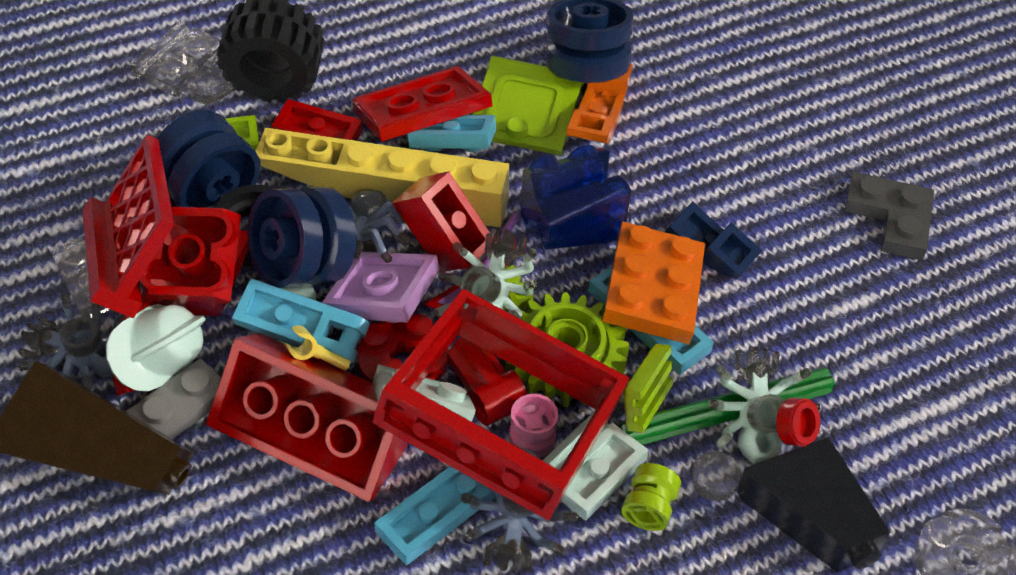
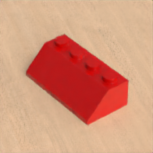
[205,333,408,502]

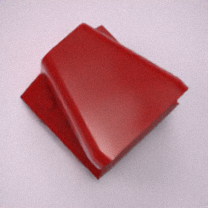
[140,207,249,316]

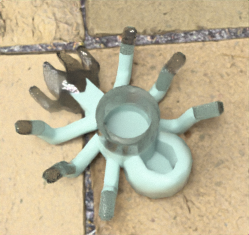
[434,228,537,320]
[708,346,820,463]

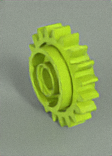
[505,292,629,407]

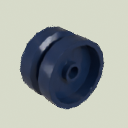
[546,0,634,83]
[156,110,260,208]
[247,187,356,289]

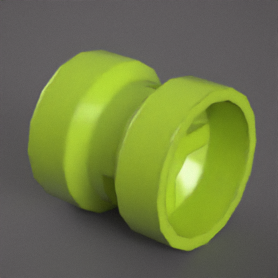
[621,463,682,531]

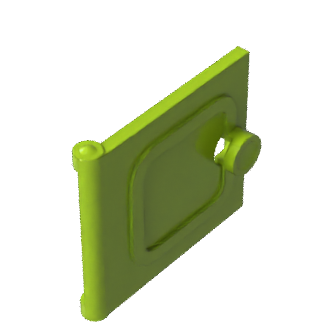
[472,56,584,156]

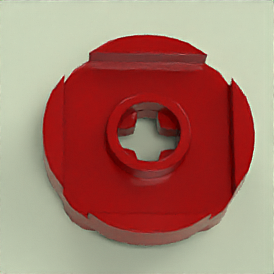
[357,314,448,383]

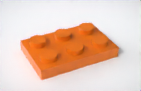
[602,221,705,344]

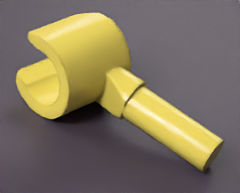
[283,325,351,371]

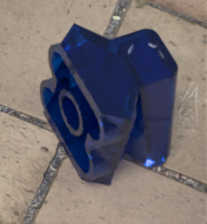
[520,145,631,250]

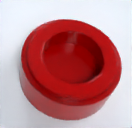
[776,398,820,447]

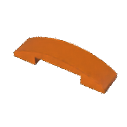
[566,64,633,144]

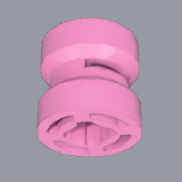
[509,394,558,458]

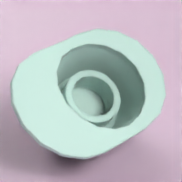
[106,304,206,392]

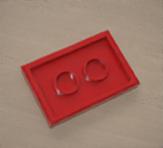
[351,66,493,142]

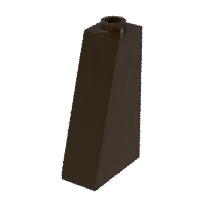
[0,361,195,495]

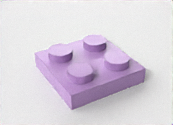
[322,251,440,323]

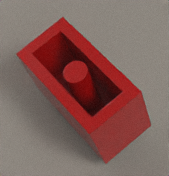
[392,171,496,272]

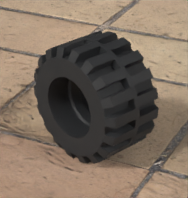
[216,0,325,103]

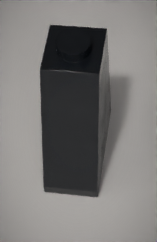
[737,437,891,572]

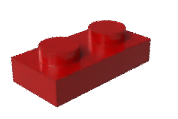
[271,99,363,141]

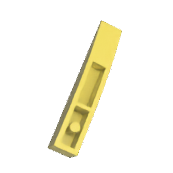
[256,128,509,228]

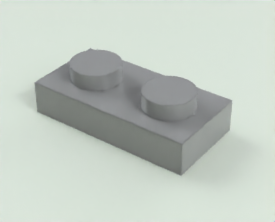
[127,358,221,439]

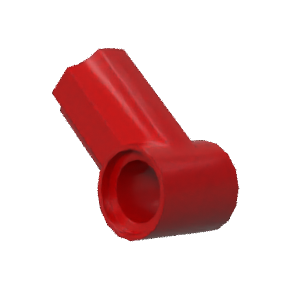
[447,337,527,426]

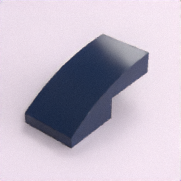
[664,201,762,280]

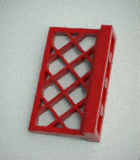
[82,134,174,318]

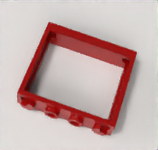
[372,289,630,521]

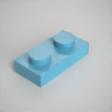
[407,115,496,152]

